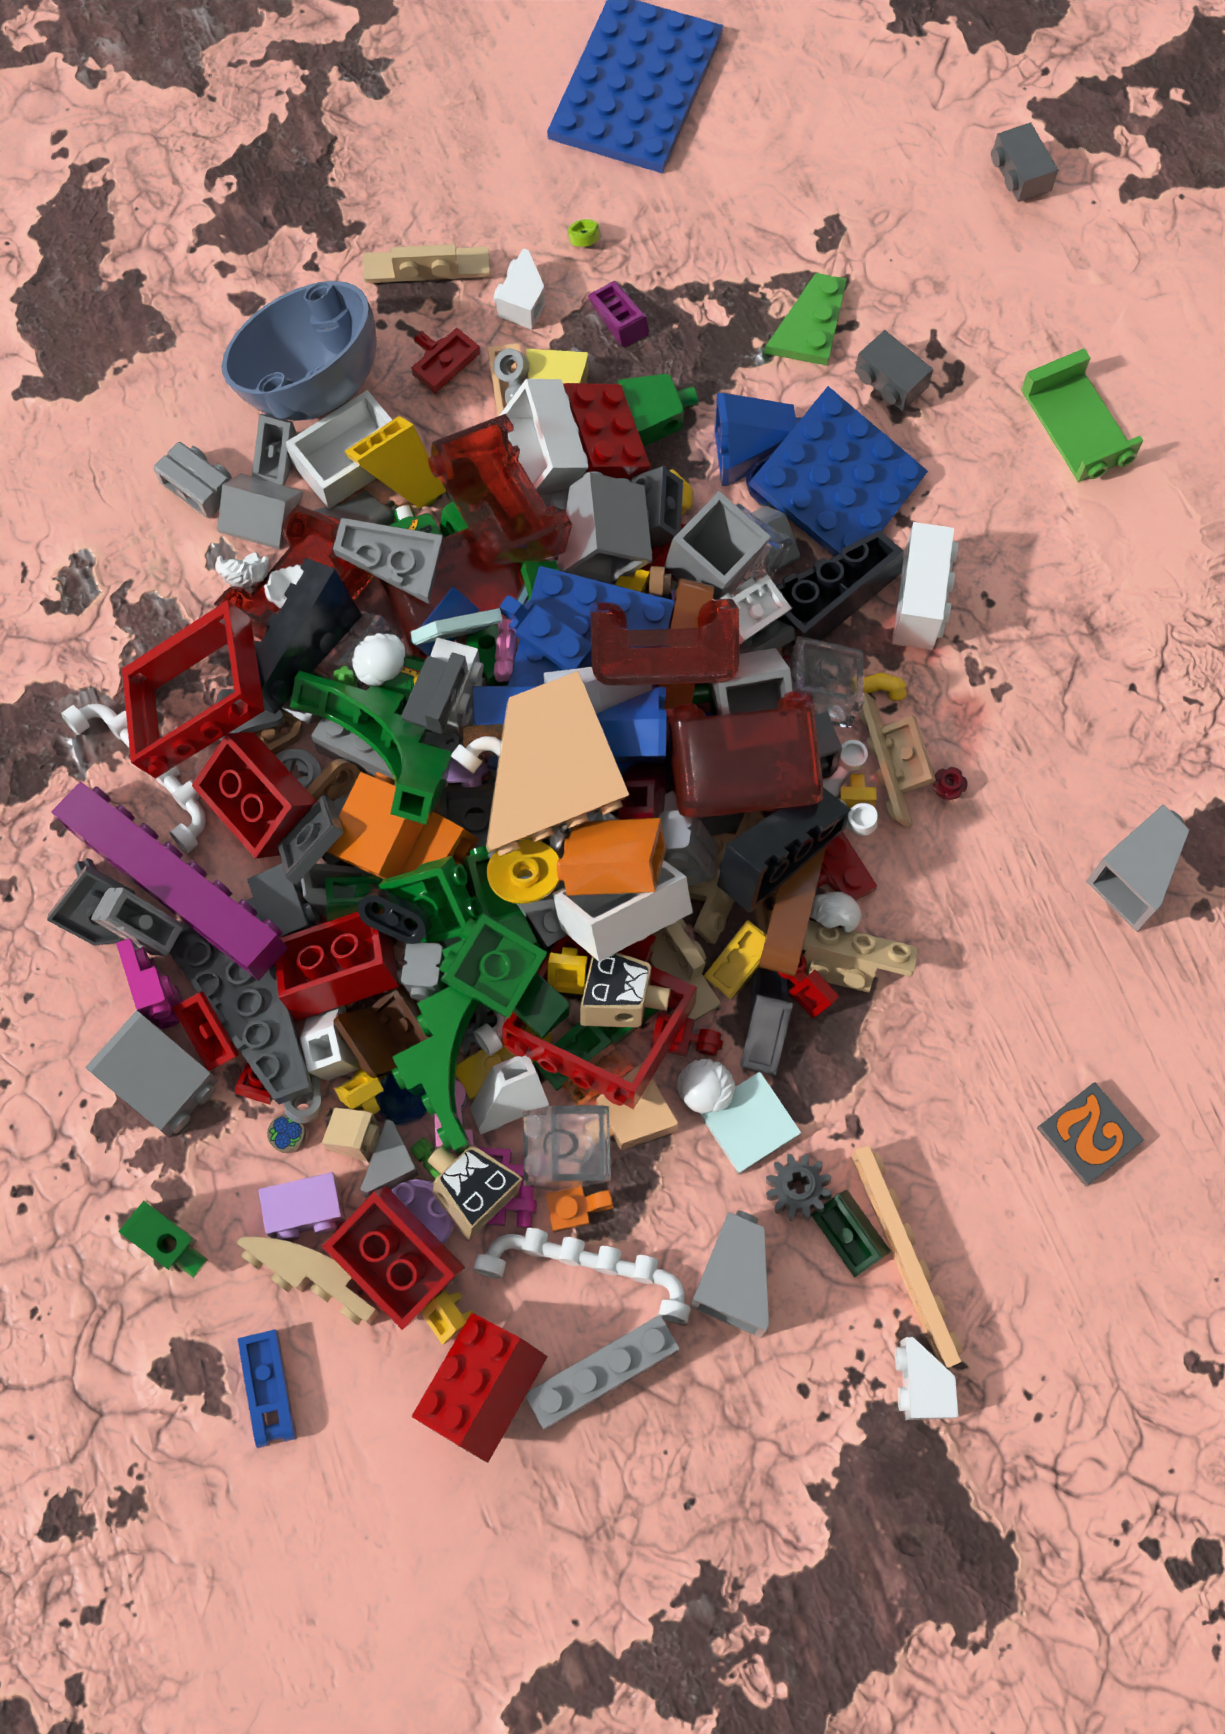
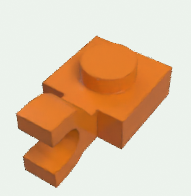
[545,1186,614,1233]

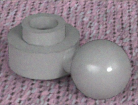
[494,348,529,404]

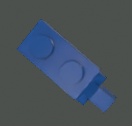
[499,595,594,670]

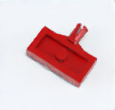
[411,327,481,394]
[816,832,877,900]

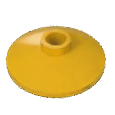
[487,839,560,904]

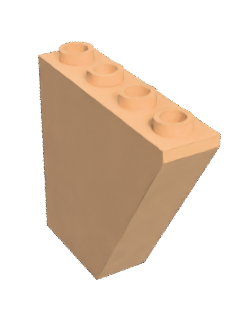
[486,671,629,856]

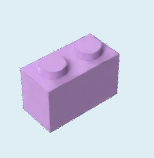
[258,1172,346,1242]

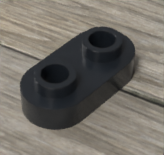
[358,889,431,944]

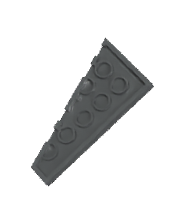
[169,898,314,1104]

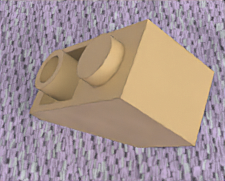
[322,1108,381,1163]

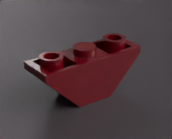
[618,762,667,820]

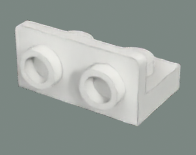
[708,575,792,646]

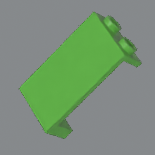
[1021,348,1143,482]

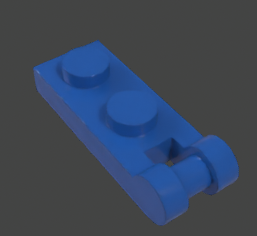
[237,1329,297,1448]

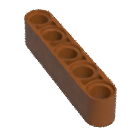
[656,578,714,748]
[759,847,826,976]

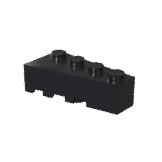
[776,530,904,655]
[232,558,362,714]
[717,783,851,913]

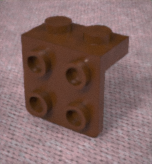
[333,984,432,1078]

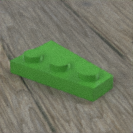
[765,273,847,366]

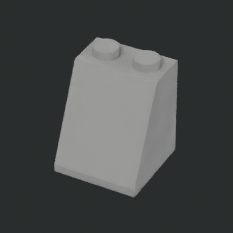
[557,472,652,585]
[664,491,771,611]
[707,648,799,751]
[1086,805,1190,932]
[85,1010,218,1138]
[690,1210,769,1338]

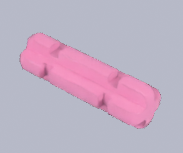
[494,618,517,682]

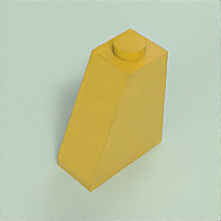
[344,416,446,509]

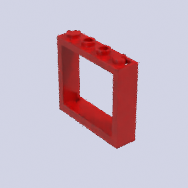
[122,600,265,779]
[502,935,697,1109]

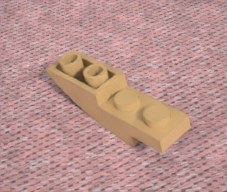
[237,1237,380,1326]

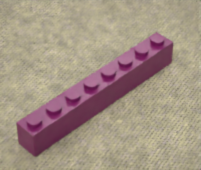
[51,781,288,981]

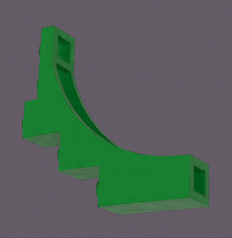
[290,671,453,825]
[392,910,541,1155]

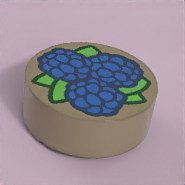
[267,1114,306,1153]

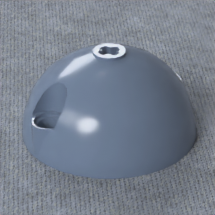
[222,281,377,421]

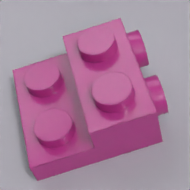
[116,938,183,1029]

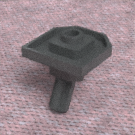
[47,858,135,946]

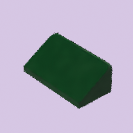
[325,876,385,921]
[513,972,570,1039]
[811,1190,891,1277]

